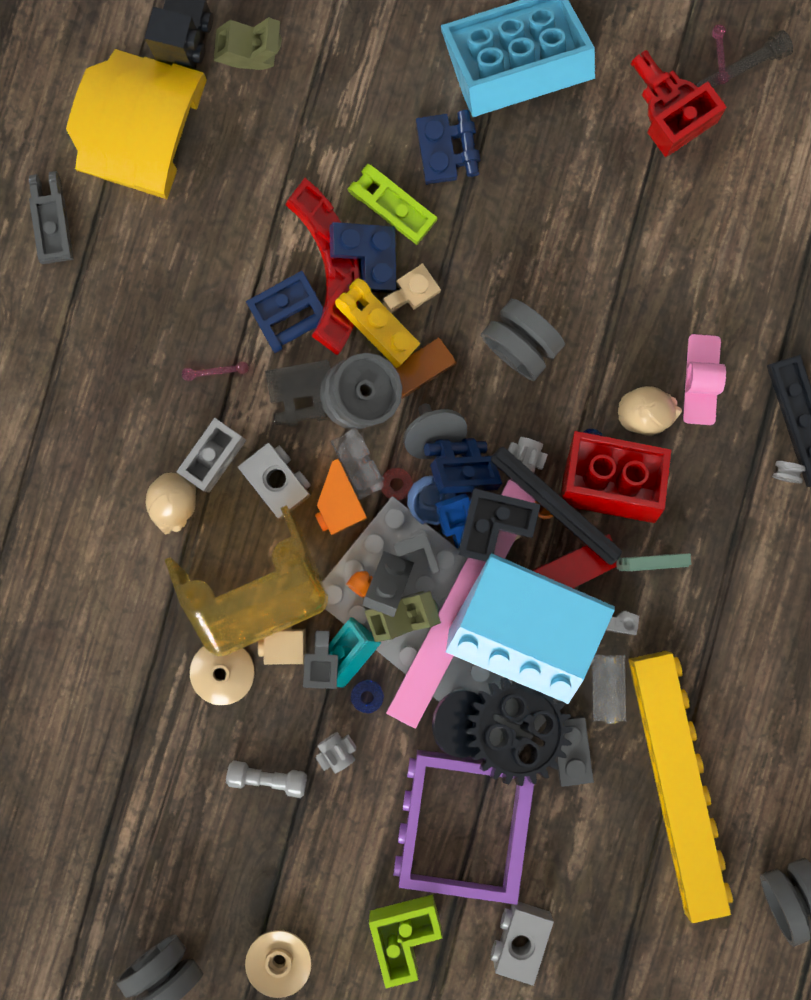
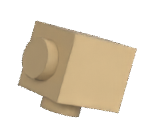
[258,623,306,665]

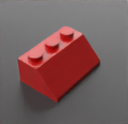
[560,431,671,523]

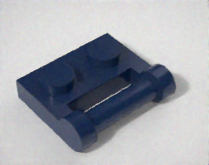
[246,271,323,354]

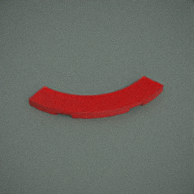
[285,178,360,355]

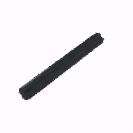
[491,447,622,565]

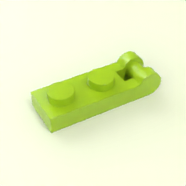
[347,164,437,245]

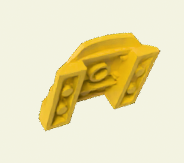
[66,49,207,199]

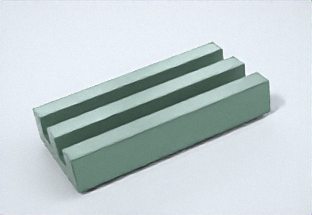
[616,553,691,571]

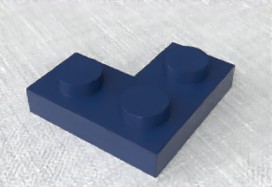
[330,222,396,293]

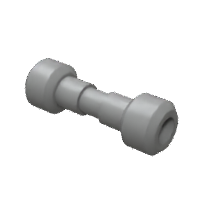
[226,761,307,798]

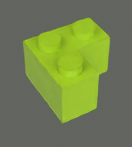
[369,894,442,988]

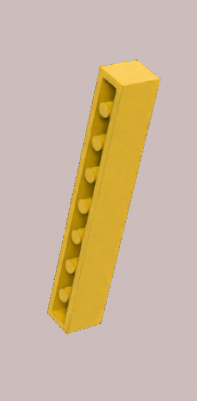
[628,651,733,923]

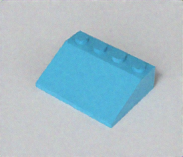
[441,0,595,117]
[446,553,615,704]

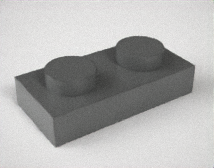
[362,551,414,617]
[556,716,594,787]

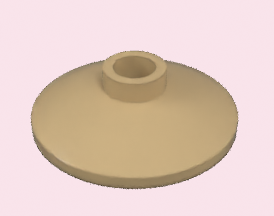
[190,640,255,705]
[245,930,311,998]

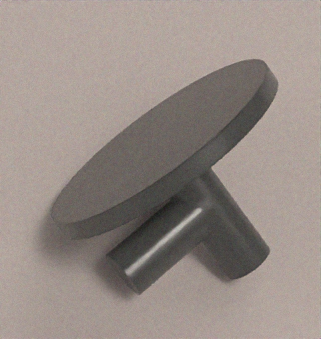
[403,403,467,459]

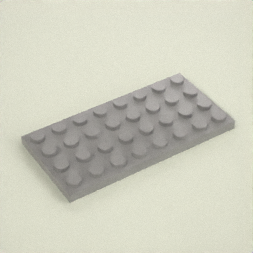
[311,496,594,755]

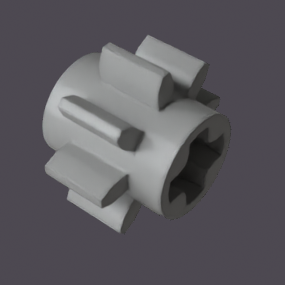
[508,437,548,473]
[316,732,357,774]

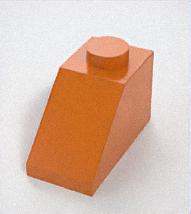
[315,459,367,535]

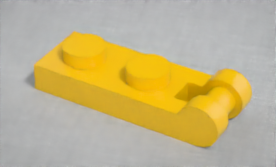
[335,278,421,368]

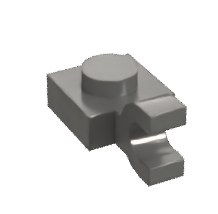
[303,631,338,689]

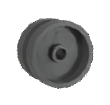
[480,298,565,381]
[320,353,402,430]
[760,858,811,947]
[115,934,204,1000]

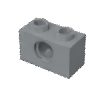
[176,418,246,493]
[238,443,311,519]
[490,901,554,986]

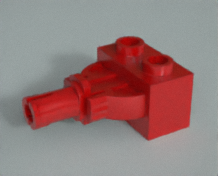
[630,50,727,158]

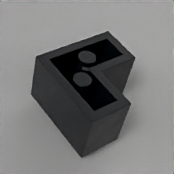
[145,0,213,70]
[457,489,541,562]

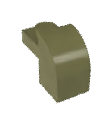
[214,17,282,70]
[365,591,441,642]

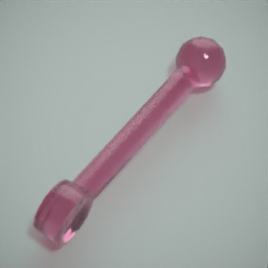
[712,25,730,84]
[182,361,249,381]

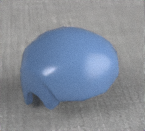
[407,476,456,525]

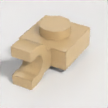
[383,263,441,313]

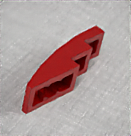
[532,534,617,588]

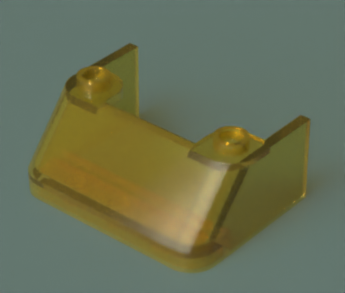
[165,505,328,656]

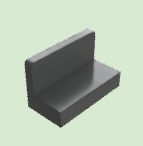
[393,533,439,574]

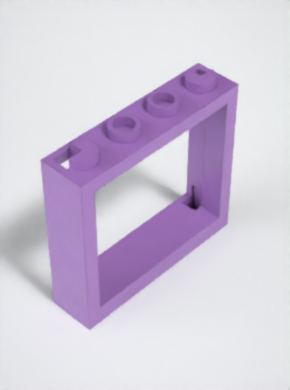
[393,750,534,905]

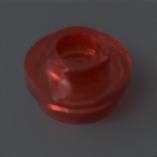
[380,468,413,500]

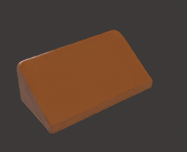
[393,338,457,399]

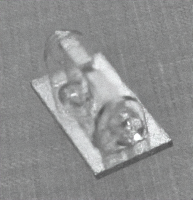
[331,428,385,500]
[592,655,626,724]

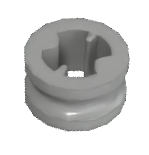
[772,461,806,483]

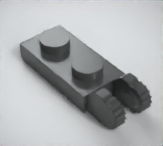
[29,171,74,265]

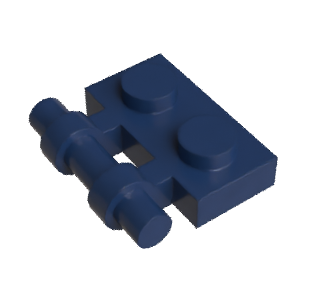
[416,110,481,185]
[424,438,503,494]

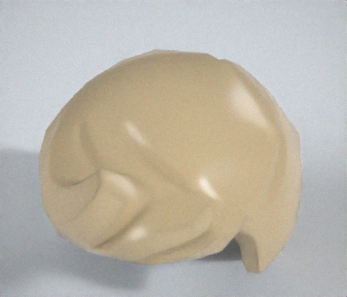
[618,386,682,436]
[146,473,196,535]

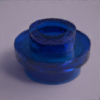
[351,680,384,713]

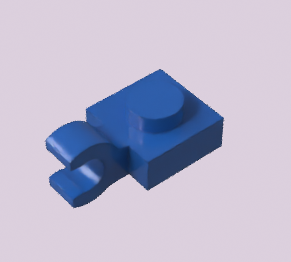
[435,493,470,548]

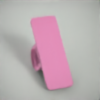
[683,334,726,425]

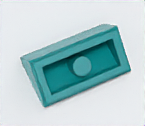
[328,617,381,687]

